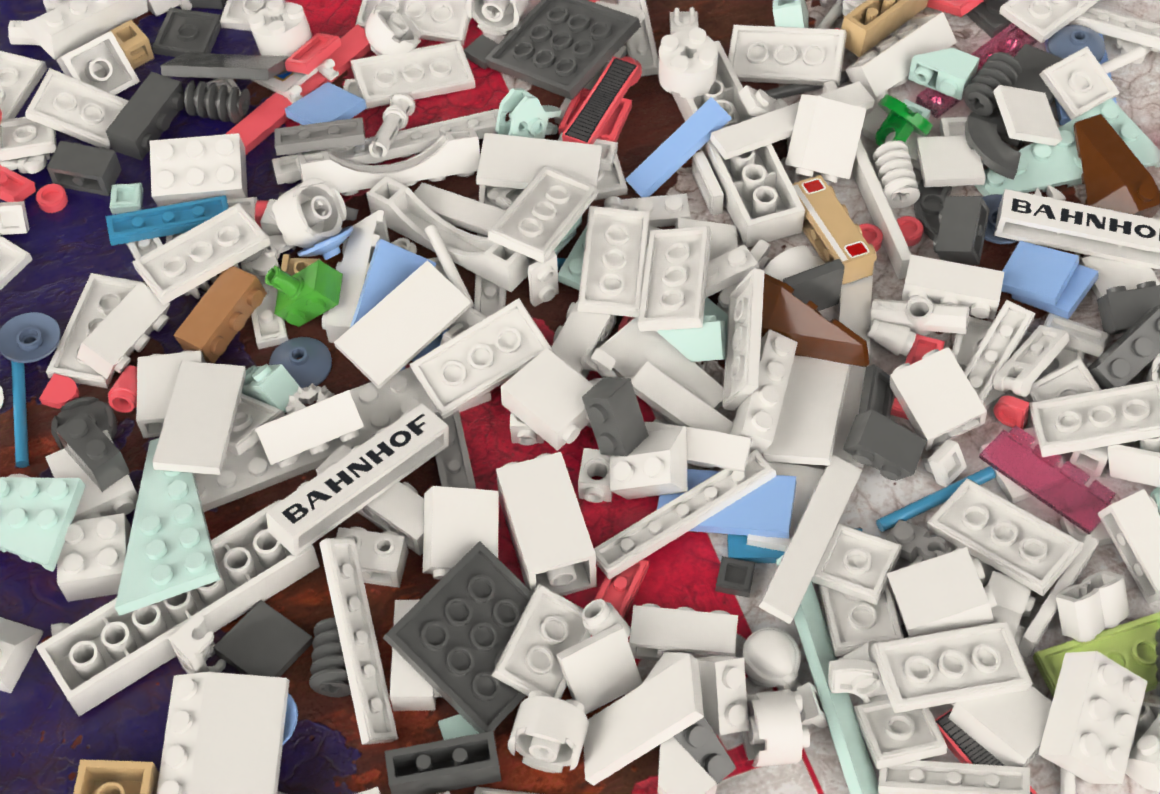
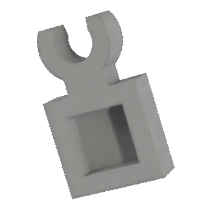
[885,519,948,562]

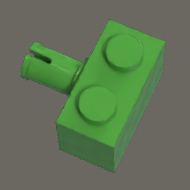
[265,260,343,328]

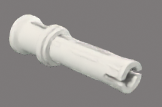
[369,93,416,158]

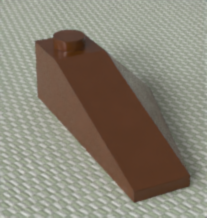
[1073,114,1160,218]
[761,273,870,367]

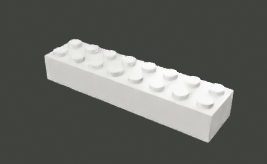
[671,41,805,248]
[36,500,320,716]

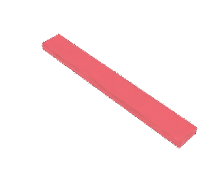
[226,24,371,155]

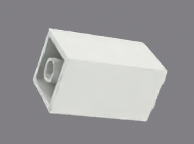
[496,452,597,596]

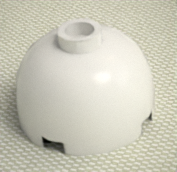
[365,2,422,55]

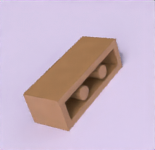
[173,266,267,363]

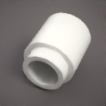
[582,599,631,639]

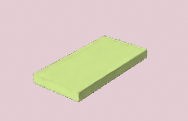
[1033,612,1160,697]

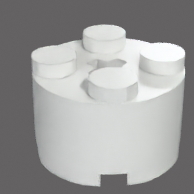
[248,0,313,57]
[466,0,529,35]
[658,28,718,98]
[272,178,347,248]
[742,690,810,767]
[508,691,589,773]

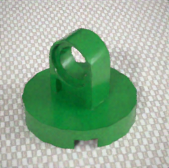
[875,94,933,146]

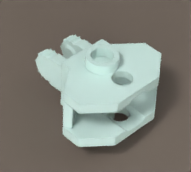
[495,88,562,139]

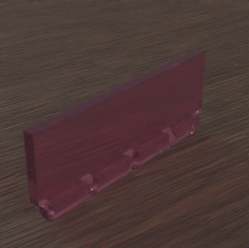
[979,425,1116,535]

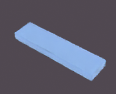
[625,97,732,198]

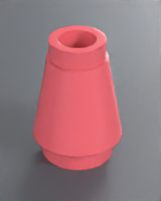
[108,365,137,413]

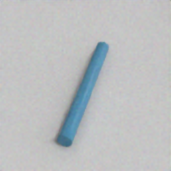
[11,361,29,468]
[876,466,996,532]

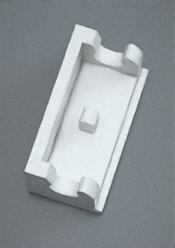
[168,613,226,674]

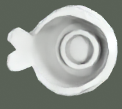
[742,627,803,691]

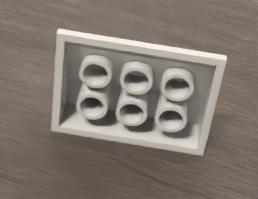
[156,672,289,794]

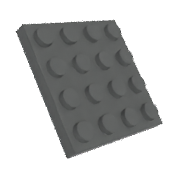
[484,0,641,100]
[383,541,533,733]

